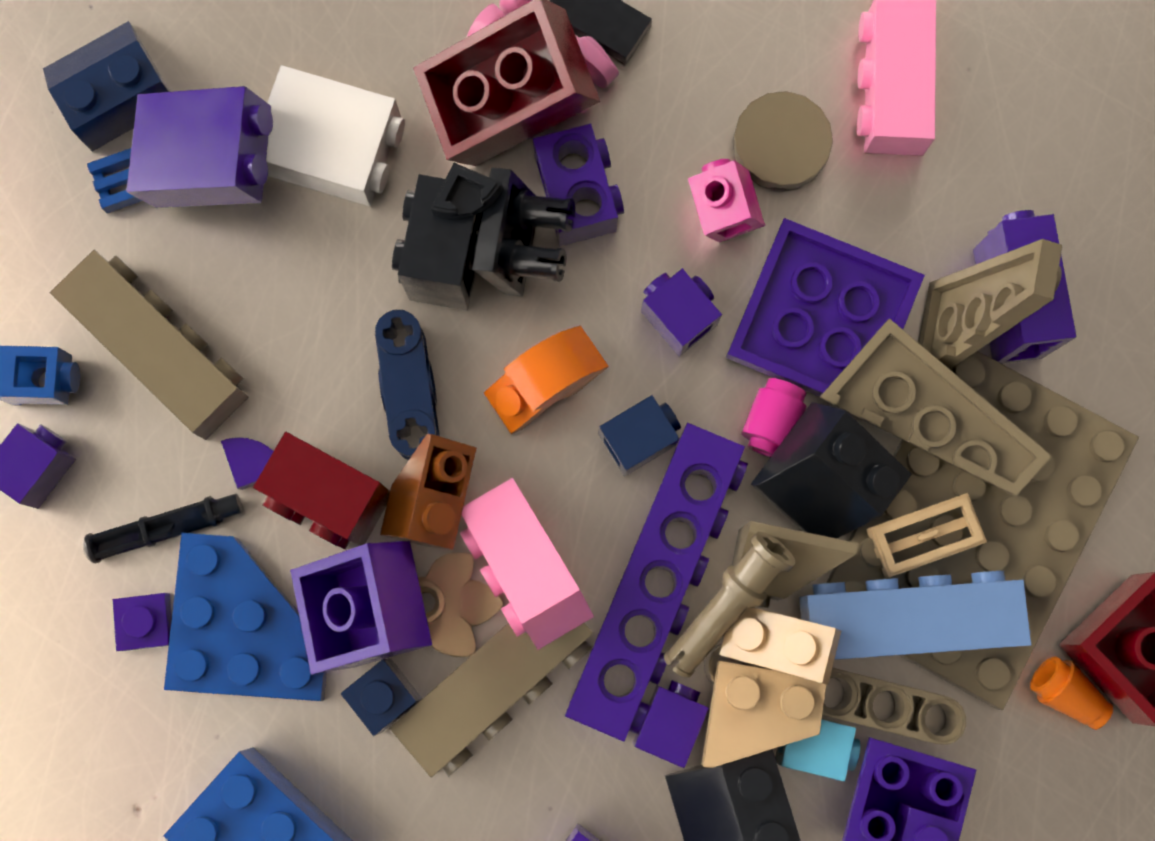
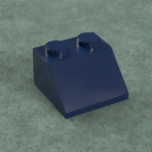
[43,21,171,151]

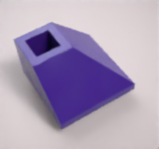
[842,737,977,841]

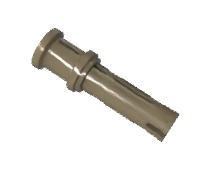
[664,531,796,678]

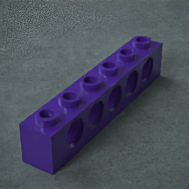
[565,422,748,742]

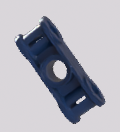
[375,310,440,460]

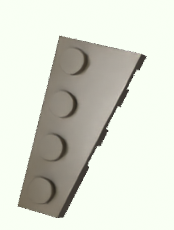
[919,239,1062,369]
[819,318,1052,496]

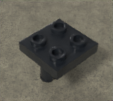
[470,167,576,296]

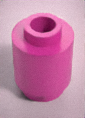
[741,378,807,457]

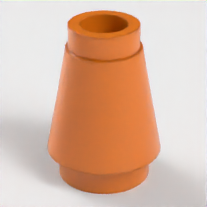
[1030,656,1113,730]

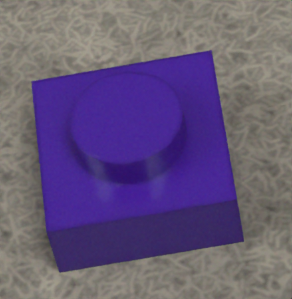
[112,593,172,651]

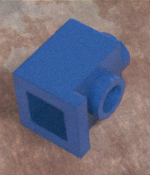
[0,346,81,405]

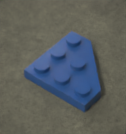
[164,533,327,701]

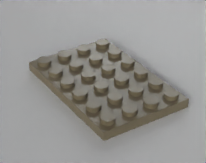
[826,351,1139,710]

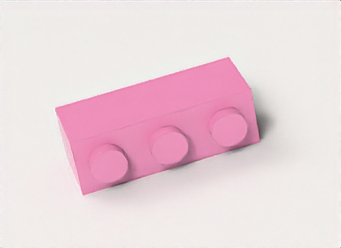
[857,0,936,156]
[460,478,594,650]

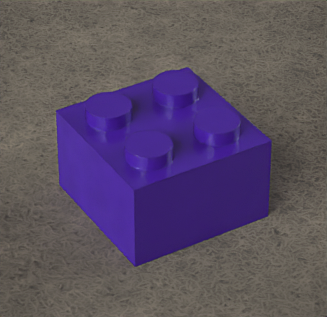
[290,541,432,675]

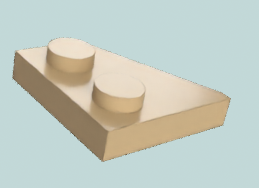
[701,661,826,768]

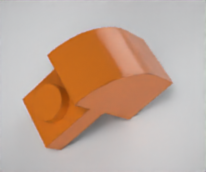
[484,325,609,434]

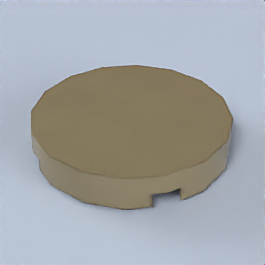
[733,91,833,190]

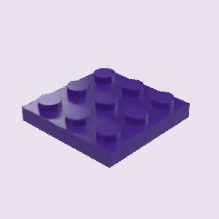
[726,218,925,397]

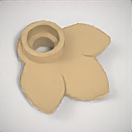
[418,553,503,657]

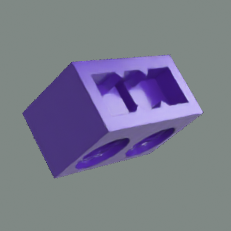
[533,123,624,247]

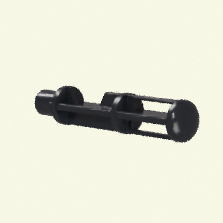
[83,493,243,564]

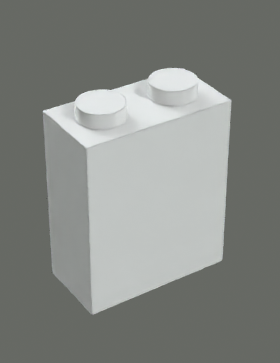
[266,65,405,207]

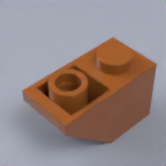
[380,434,477,550]

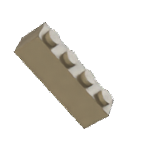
[49,250,249,440]
[389,623,593,778]

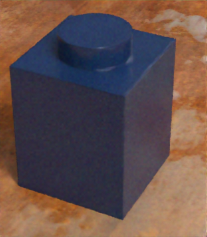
[598,395,681,477]
[340,658,423,736]

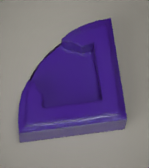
[221,438,273,490]

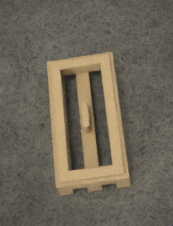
[866,493,987,578]

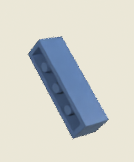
[799,571,1031,660]

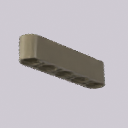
[704,644,966,745]

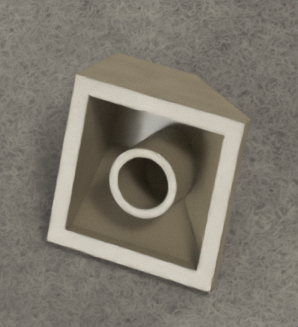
[732,521,859,608]

